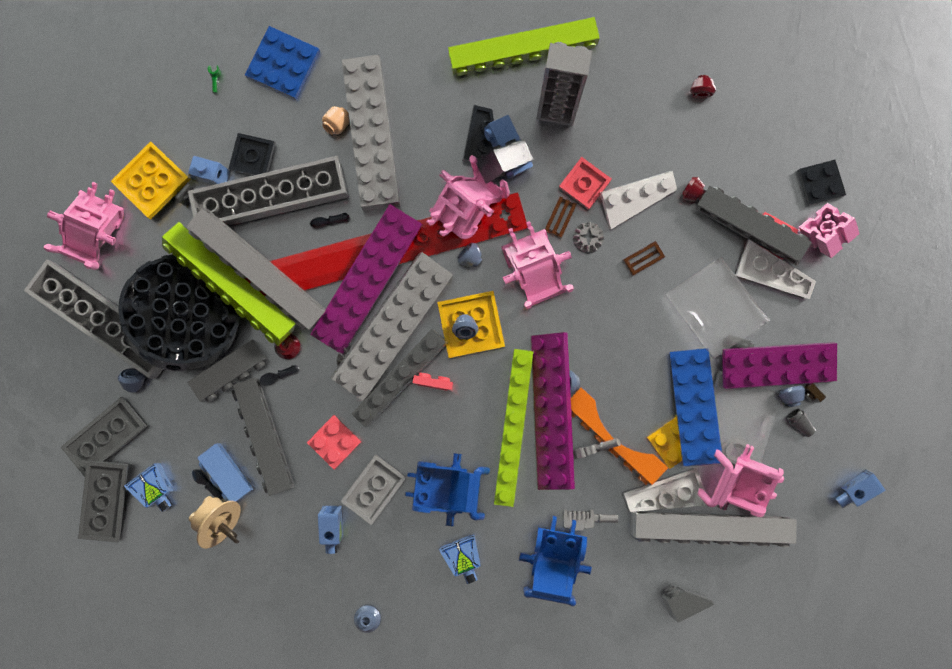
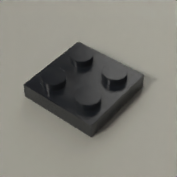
[228,133,276,176]
[797,159,846,206]

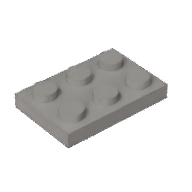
[340,454,407,525]

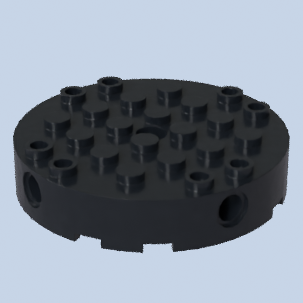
[118,254,240,371]

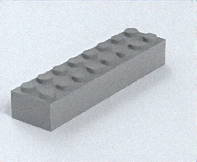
[536,42,592,125]
[342,55,401,212]
[188,156,349,226]
[186,208,326,330]
[330,252,453,401]
[24,259,163,379]
[630,512,796,547]

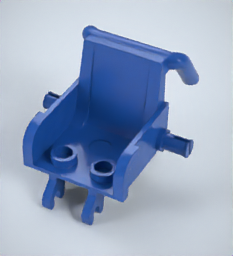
[405,453,490,526]
[519,516,592,607]

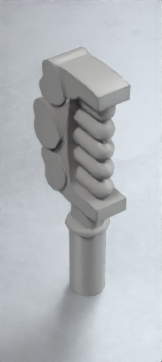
[573,438,621,459]
[563,510,618,531]

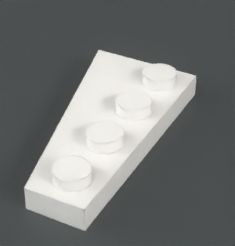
[600,171,677,229]
[736,239,816,299]
[623,468,707,512]

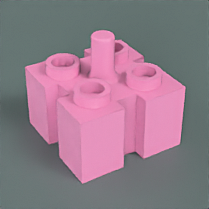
[799,203,860,258]

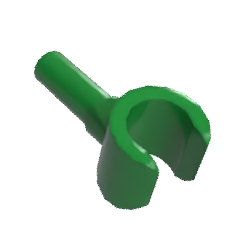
[208,65,221,93]

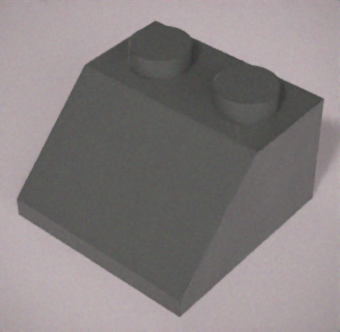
[661,586,714,623]

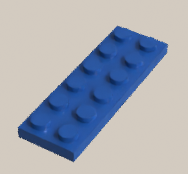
[669,348,722,467]

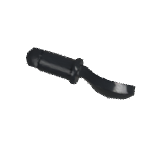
[309,213,349,227]
[260,365,299,386]
[192,469,223,500]

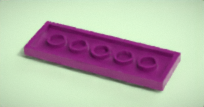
[722,342,837,389]

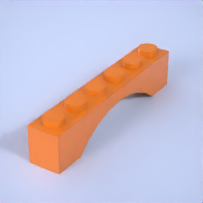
[571,388,668,486]

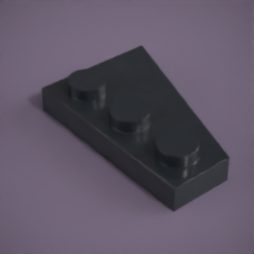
[462,105,494,162]

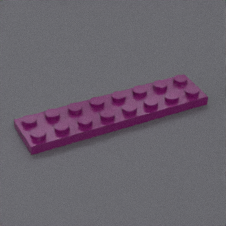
[310,204,423,354]
[531,332,575,490]

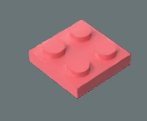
[559,157,612,210]
[413,373,454,392]
[307,415,362,470]

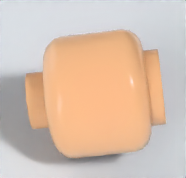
[322,106,350,135]

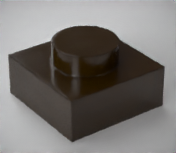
[804,383,826,403]

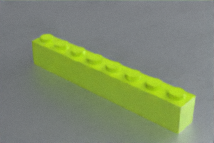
[448,17,600,76]
[162,222,296,346]
[494,349,533,507]

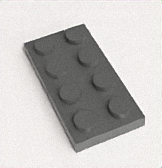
[61,397,147,477]
[78,460,128,542]

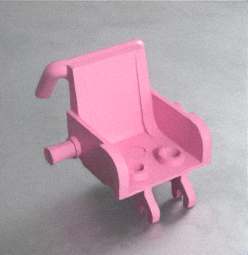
[426,155,510,239]
[44,182,124,270]
[501,221,574,310]
[697,444,784,517]

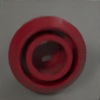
[690,75,716,98]
[682,177,706,202]
[274,334,300,359]

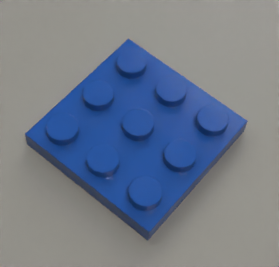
[245,26,320,100]

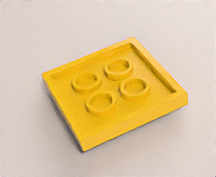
[111,141,191,220]
[437,291,505,359]

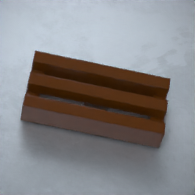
[545,196,577,239]
[622,241,665,276]

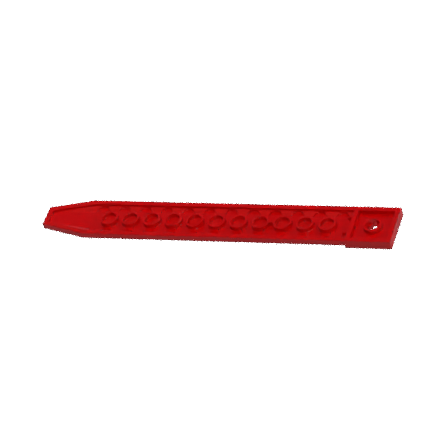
[244,192,528,296]

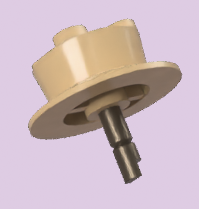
[189,496,241,549]

